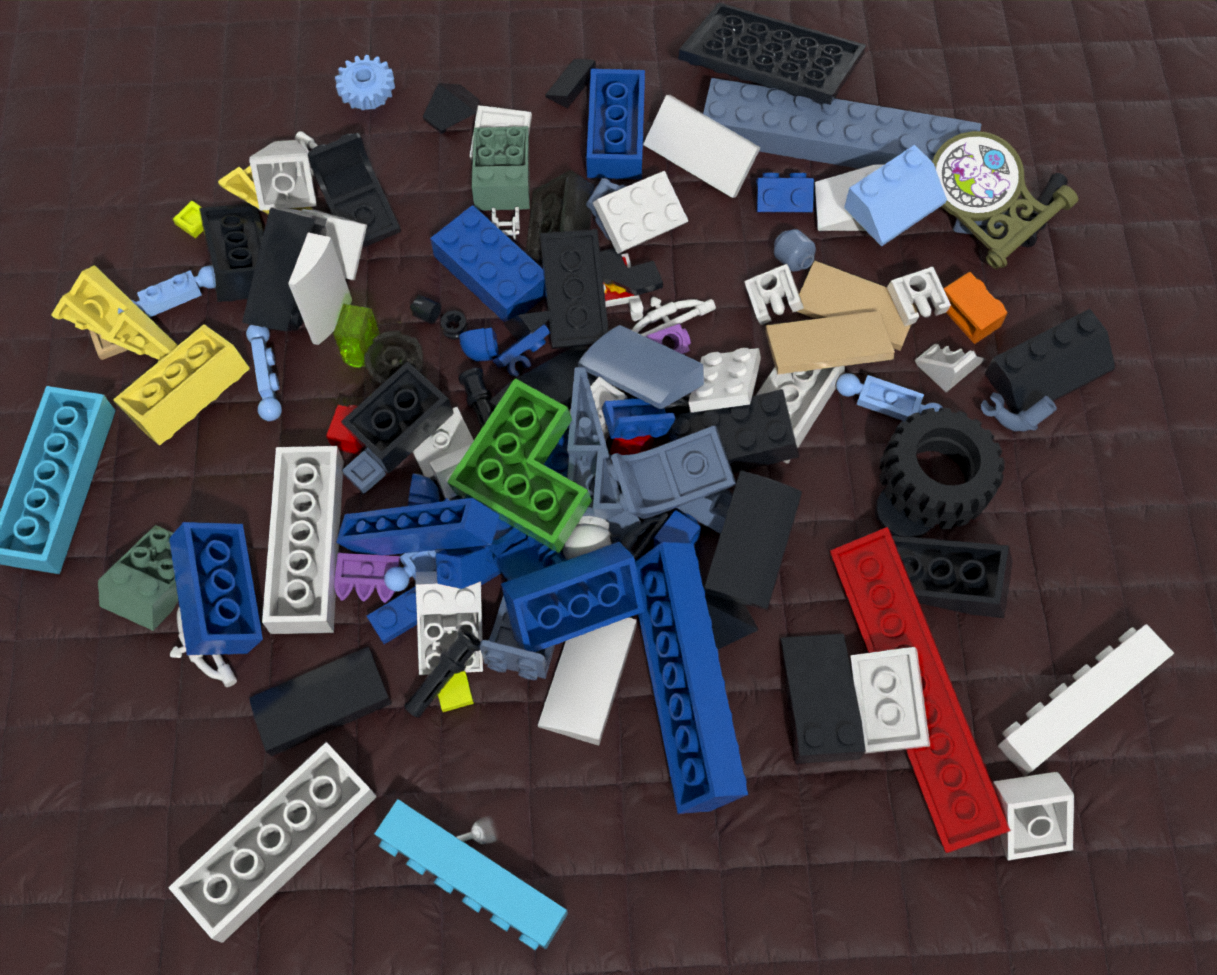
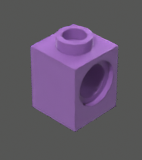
[645,323,691,354]

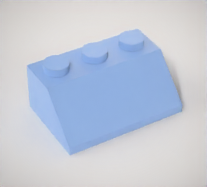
[844,145,947,246]

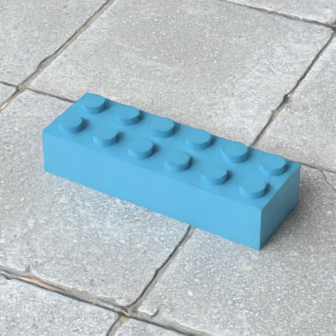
[0,386,116,574]

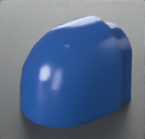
[459,328,499,361]
[408,473,440,506]

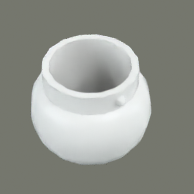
[562,516,611,560]

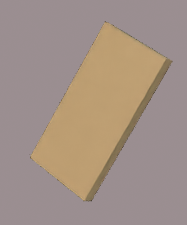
[796,261,918,351]
[766,311,895,375]

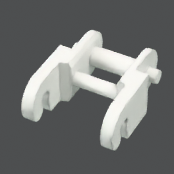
[492,207,520,240]

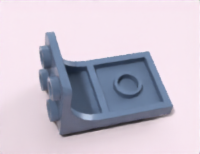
[609,426,736,519]
[480,595,555,680]

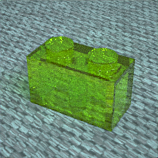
[333,304,381,368]

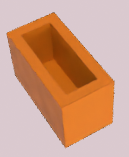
[944,272,1008,344]

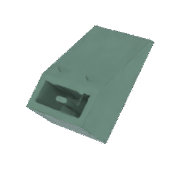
[472,126,530,211]
[98,525,178,631]

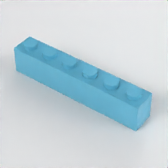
[374,799,568,951]

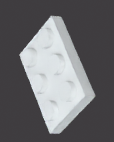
[593,171,688,254]
[688,348,761,412]
[851,647,930,754]

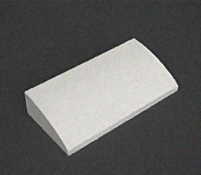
[288,233,352,345]
[757,366,845,464]
[538,618,637,746]

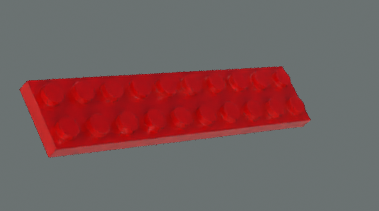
[830,527,1011,853]

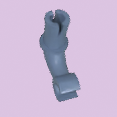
[981,392,1057,431]

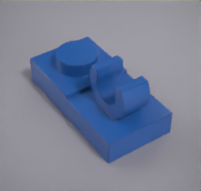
[493,324,551,377]

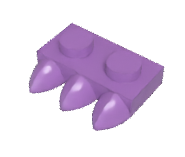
[334,553,401,603]

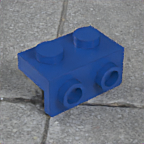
[756,173,814,213]
[602,399,675,440]

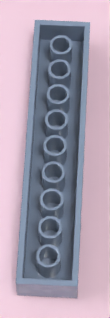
[703,78,981,169]

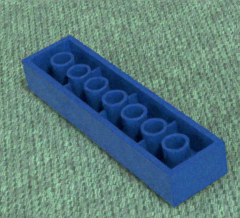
[635,542,748,814]

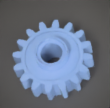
[335,55,395,110]

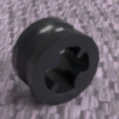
[441,310,467,340]

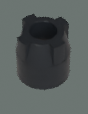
[410,294,442,324]

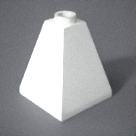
[249,140,317,210]

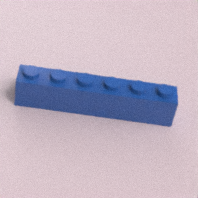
[336,498,500,555]

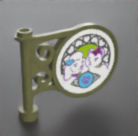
[932,131,1078,270]

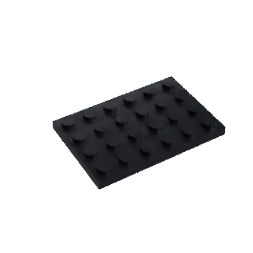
[678,2,866,105]

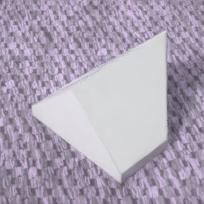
[915,344,986,392]

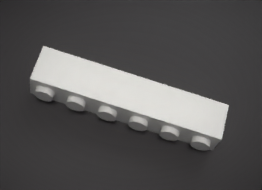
[998,624,1174,777]

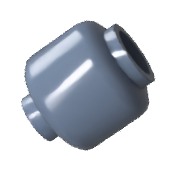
[774,229,816,272]

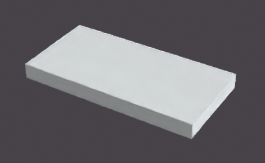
[643,95,761,198]

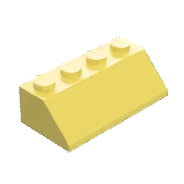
[113,324,250,446]

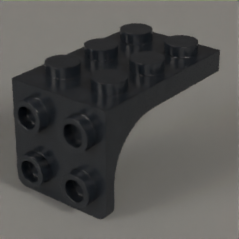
[308,133,401,248]

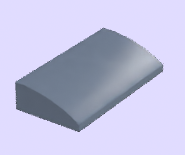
[578,325,704,409]

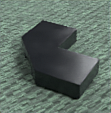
[600,248,663,296]

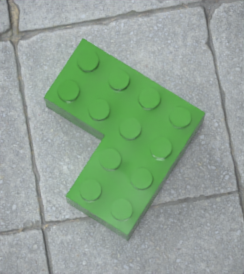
[447,378,592,553]

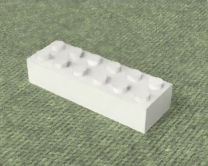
[262,446,344,634]
[168,742,376,943]

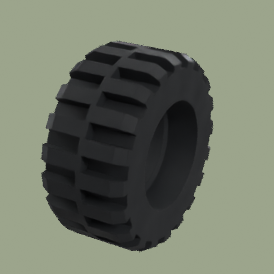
[879,408,1005,529]

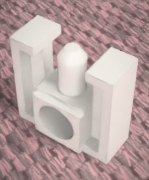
[744,264,804,325]
[887,267,951,326]

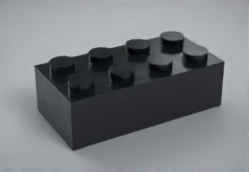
[668,389,800,473]

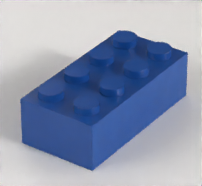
[587,69,645,179]
[430,205,546,322]
[169,522,263,655]
[501,542,645,652]

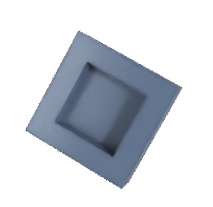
[342,451,386,494]

